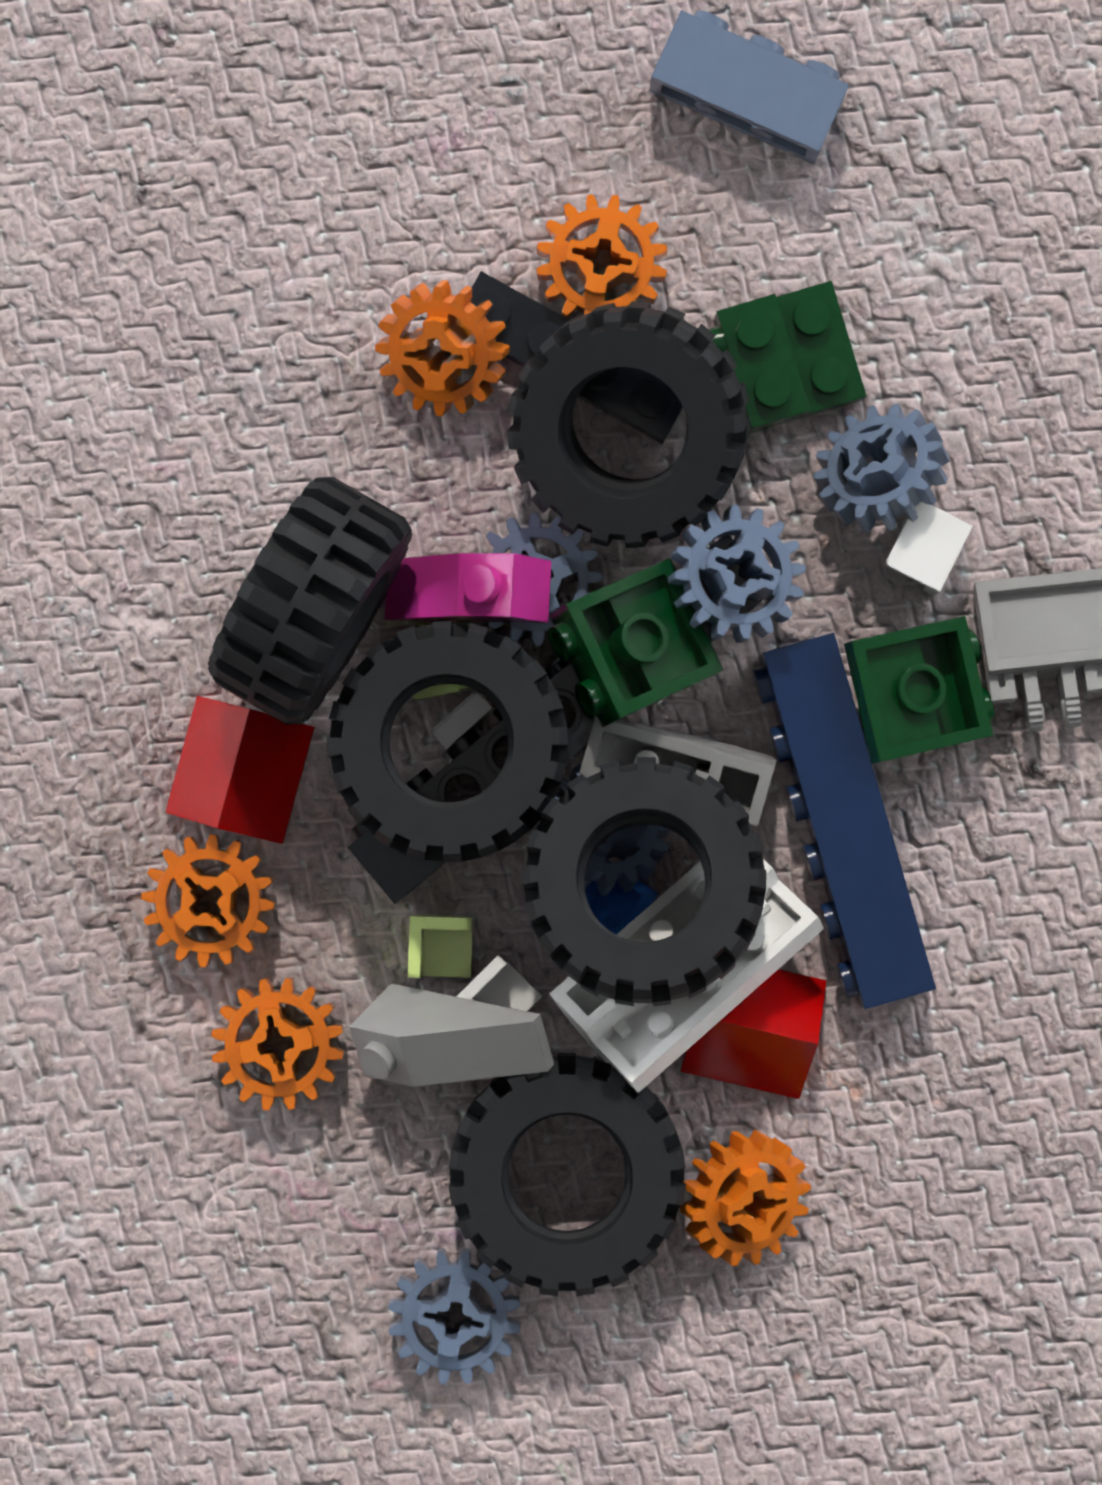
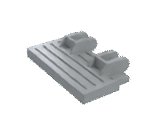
[973,568,1102,732]

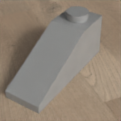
[579,716,777,826]
[349,983,554,1087]

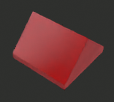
[165,695,315,844]
[680,969,827,1099]

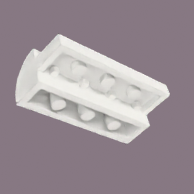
[549,859,824,1093]

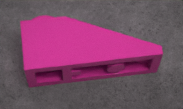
[384,553,551,623]

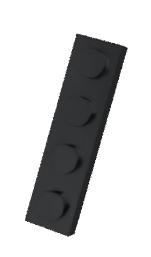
[470,271,683,444]

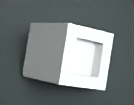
[886,502,973,596]
[456,952,542,1011]

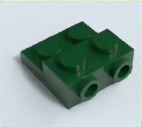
[709,280,867,434]
[548,558,724,727]
[844,616,994,764]

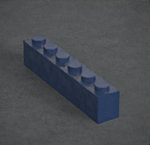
[752,633,936,1009]

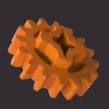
[536,194,667,319]
[375,280,510,416]
[141,834,277,968]
[211,977,345,1111]
[679,1130,811,1266]

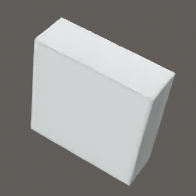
[432,692,493,750]

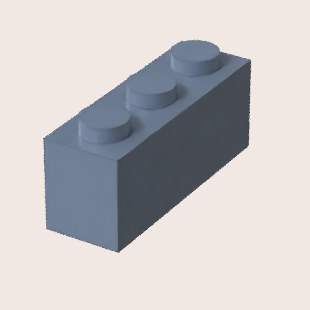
[649,10,849,164]

